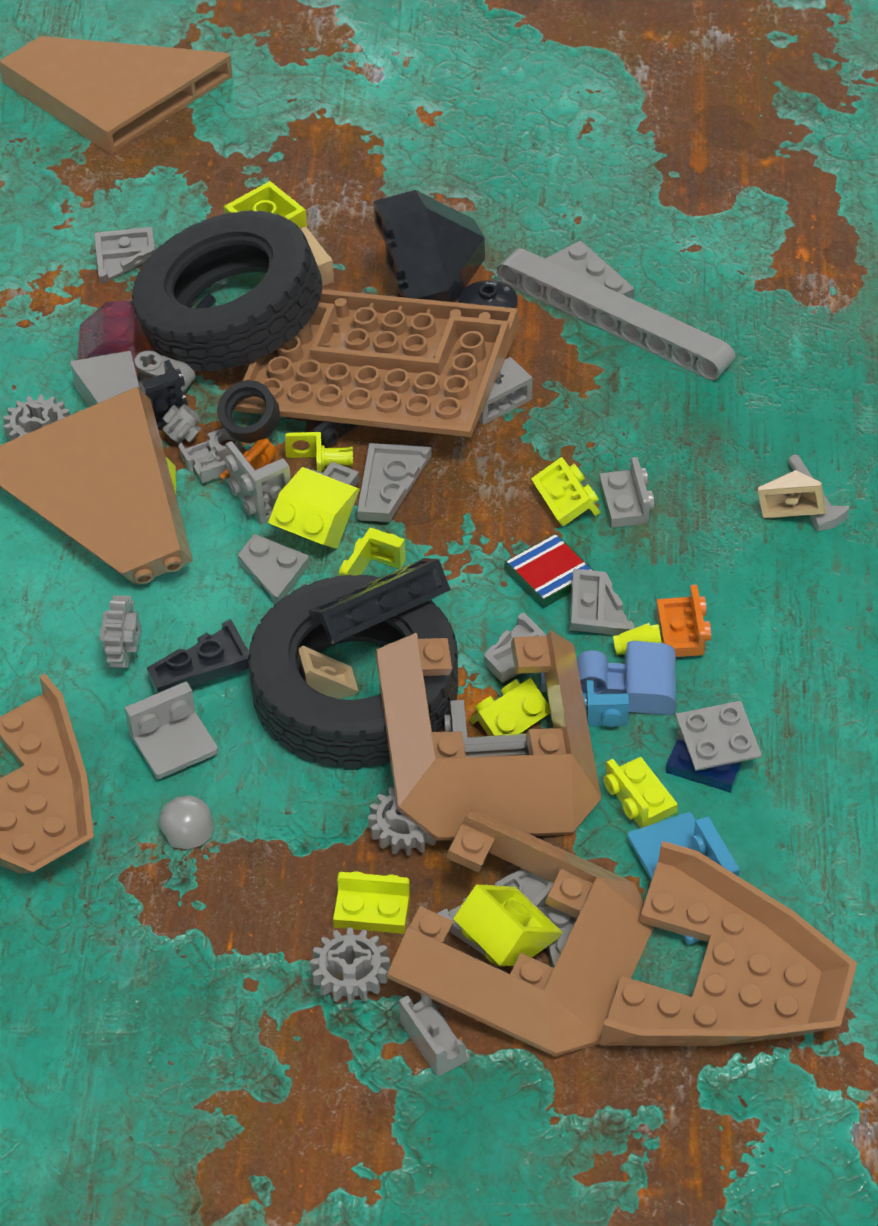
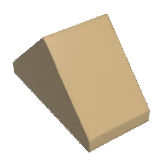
[758,470,827,518]
[298,646,359,699]

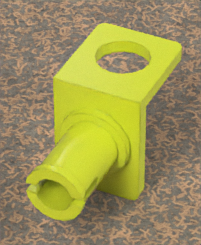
[285,432,353,473]

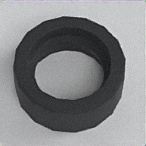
[217,380,280,443]

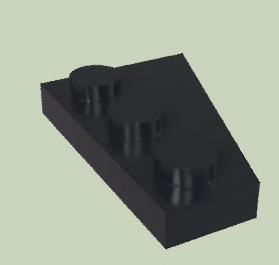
[147,619,249,694]

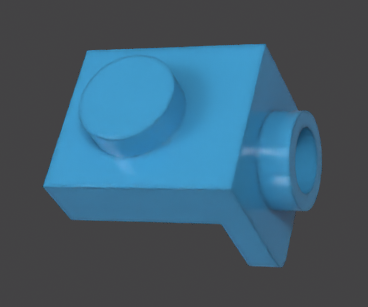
[582,680,629,727]

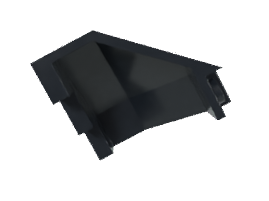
[374,190,485,302]

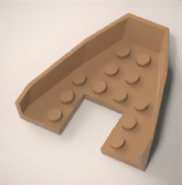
[0,674,94,874]
[599,841,858,1046]

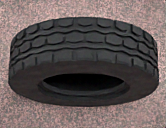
[132,210,323,372]
[248,575,458,768]

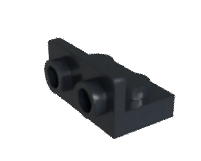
[141,360,188,431]

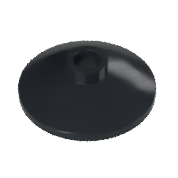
[459,280,518,308]

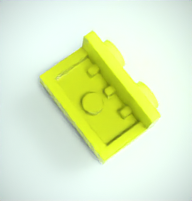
[469,677,551,736]

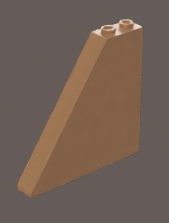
[0,36,233,154]
[0,387,193,585]

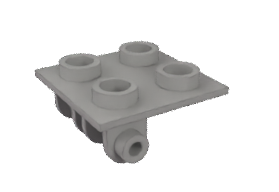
[675,701,762,771]

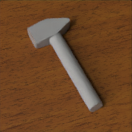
[788,455,849,531]

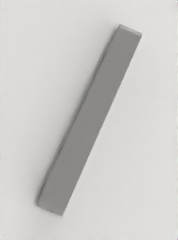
[497,248,735,380]

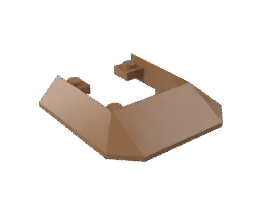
[375,630,601,841]
[386,808,654,1056]

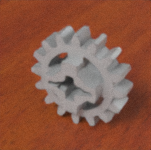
[3,395,70,441]
[100,596,142,668]
[368,787,436,855]
[310,928,390,1004]

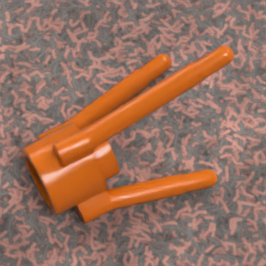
[220,439,276,479]

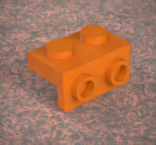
[656,585,711,657]

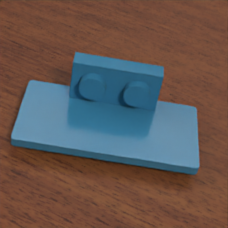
[628,812,740,944]

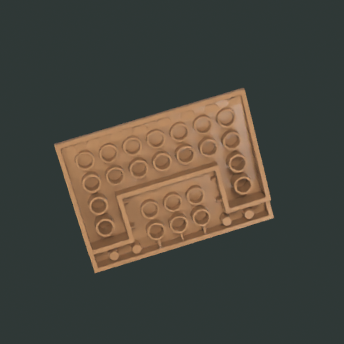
[234,290,520,437]

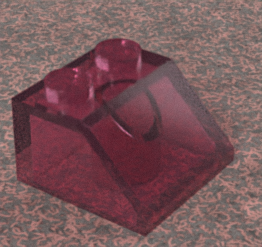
[77,301,140,368]

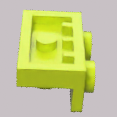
[531,457,601,526]
[603,757,678,828]
[333,872,410,934]

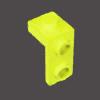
[339,527,406,576]

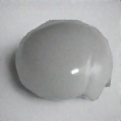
[158,795,215,849]

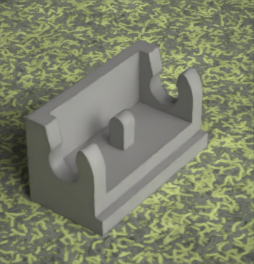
[399,994,470,1077]

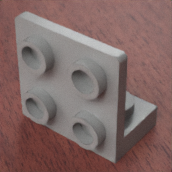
[224,441,291,525]
[124,681,218,779]

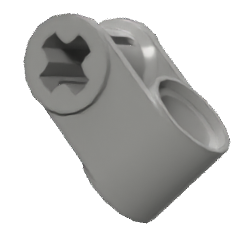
[135,351,195,393]

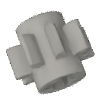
[162,404,201,443]

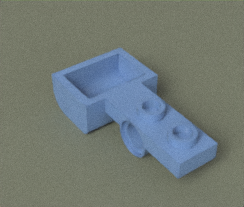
[540,641,676,715]

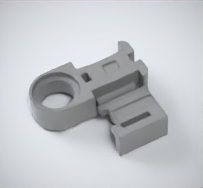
[179,428,242,483]

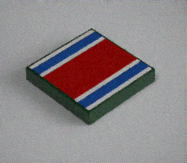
[504,533,594,608]

